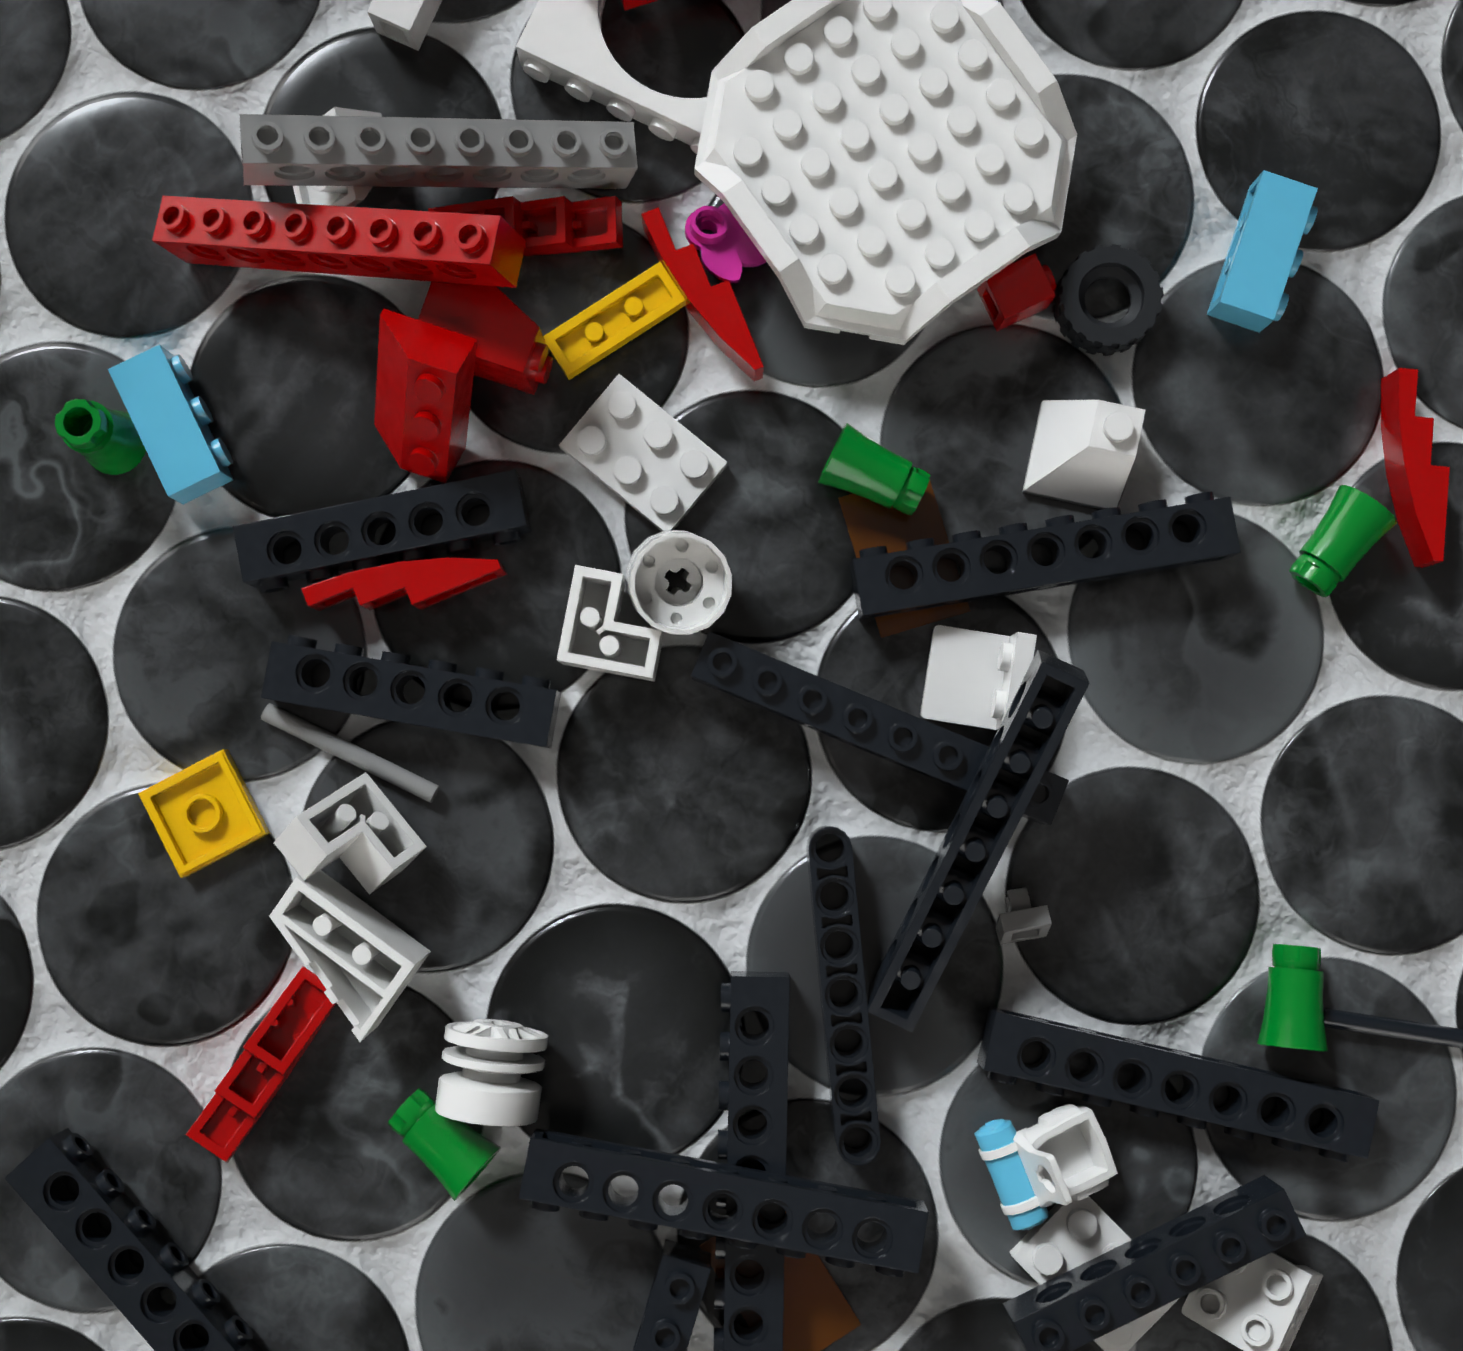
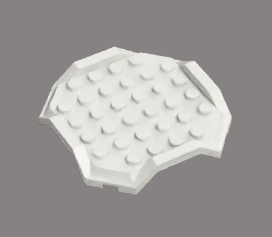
[694,0,1077,345]

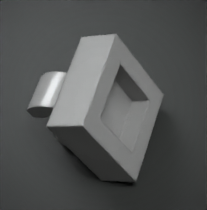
[996,887,1052,945]

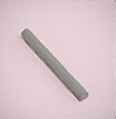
[261,703,440,803]

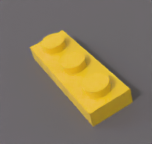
[543,262,686,380]

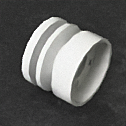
[626,530,732,635]
[435,1019,548,1126]

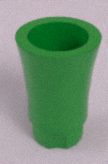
[55,399,146,475]
[818,423,931,515]
[1289,485,1397,597]
[1257,944,1328,1051]
[388,1088,501,1201]

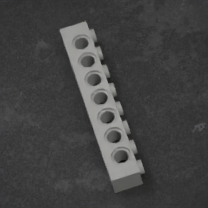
[240,114,638,189]

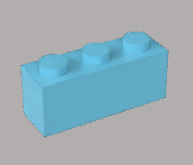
[1207,170,1318,333]
[108,344,234,504]

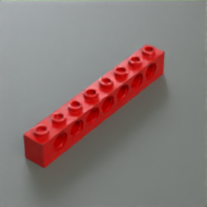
[152,196,526,288]

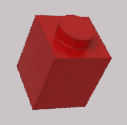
[977,253,1056,331]

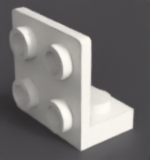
[920,625,1037,731]
[1182,1252,1323,1351]

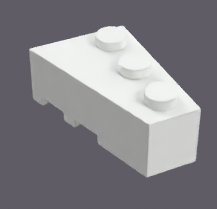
[269,870,431,1042]

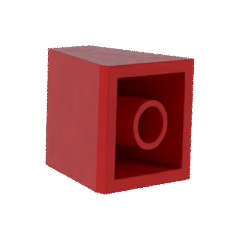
[418,282,553,395]

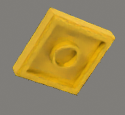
[138,749,270,878]

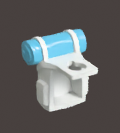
[974,1104,1118,1230]

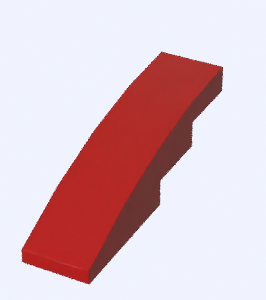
[428,196,623,256]
[641,207,764,382]
[1381,368,1450,568]
[301,558,507,611]
[185,966,337,1163]

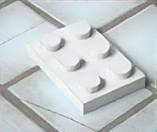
[559,374,728,531]
[1010,1196,1179,1351]

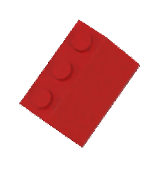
[374,309,477,483]

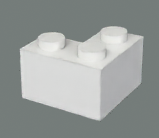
[557,565,664,682]
[274,772,427,895]

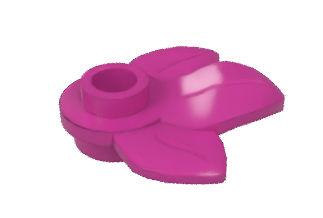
[685,203,766,283]

